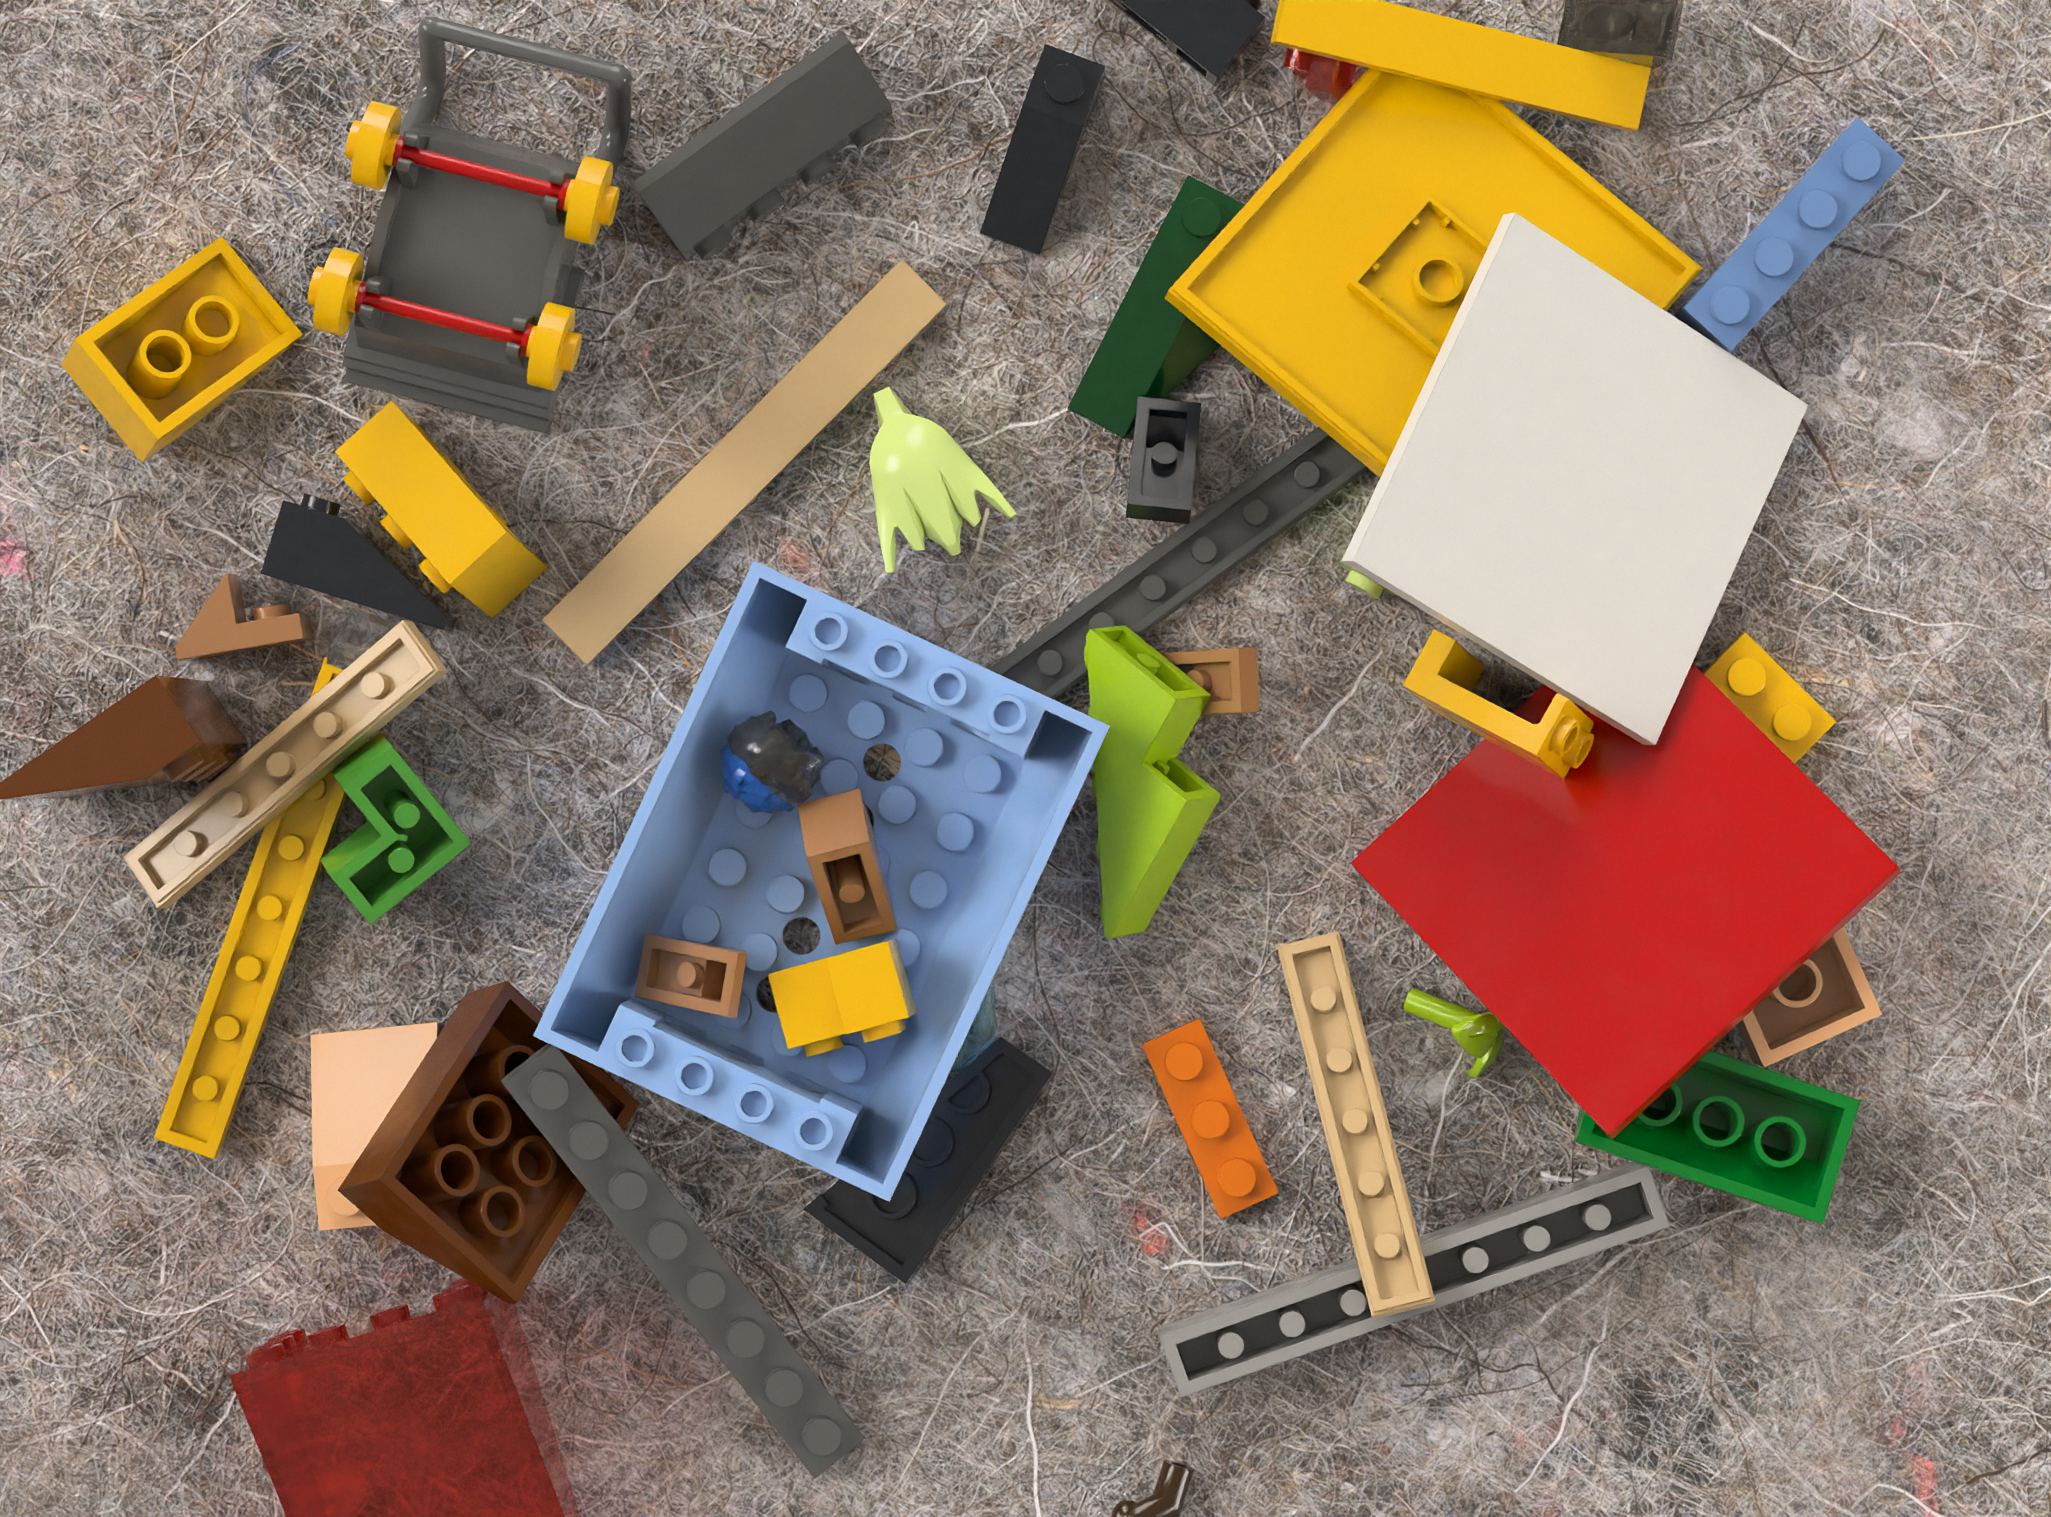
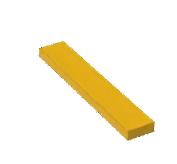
[1270,0,1651,132]

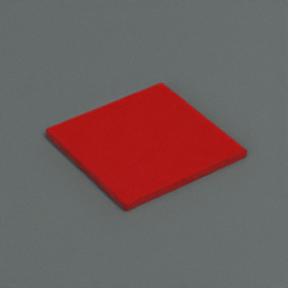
[1351,663,1901,1140]

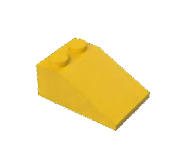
[61,236,303,463]

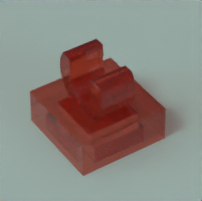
[1283,48,1357,104]

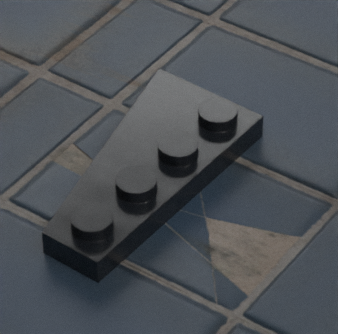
[803,1037,1056,1284]

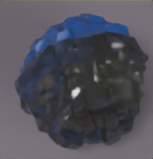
[720,711,824,814]

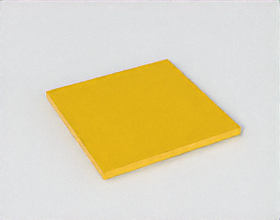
[1165,68,1703,478]

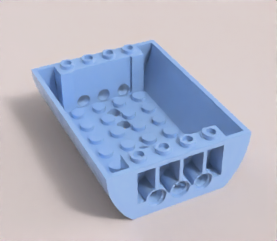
[533,560,1110,1202]

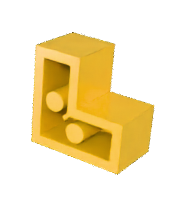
[767,938,917,1057]

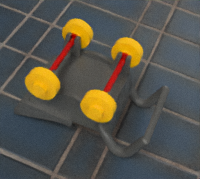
[307,17,632,435]

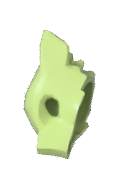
[869,387,1016,574]

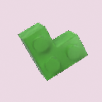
[320,732,472,925]

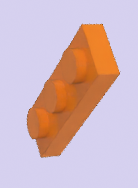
[1141,1018,1279,1219]

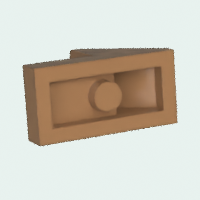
[175,574,314,662]
[1160,647,1259,716]
[635,934,747,1018]

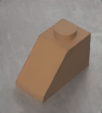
[797,788,897,945]

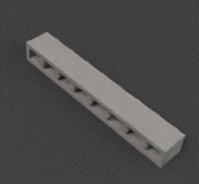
[1158,1162,1670,1397]

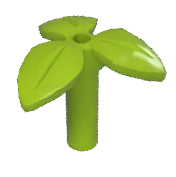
[1404,988,1506,1079]

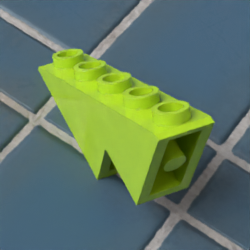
[1084,625,1222,939]

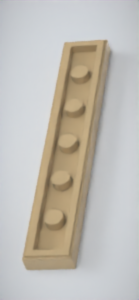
[123,620,448,908]
[1277,931,1435,1320]

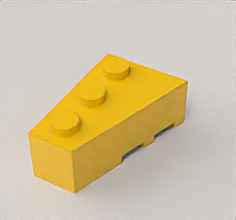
[335,400,548,619]

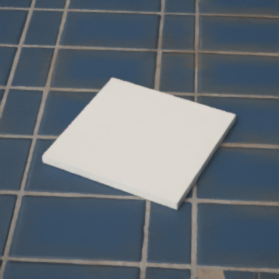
[1342,212,1808,745]

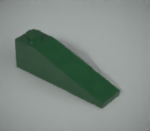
[1067,175,1245,439]

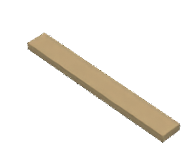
[542,259,947,665]

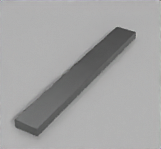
[989,427,1369,700]

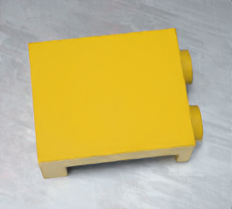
[1403,629,1594,780]

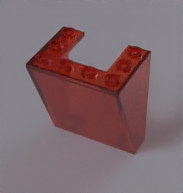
[230,1277,580,1517]

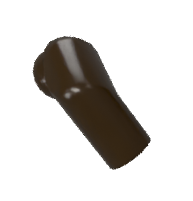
[1111,1460,1194,1517]

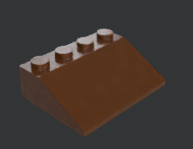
[0,675,249,800]
[338,981,640,1304]

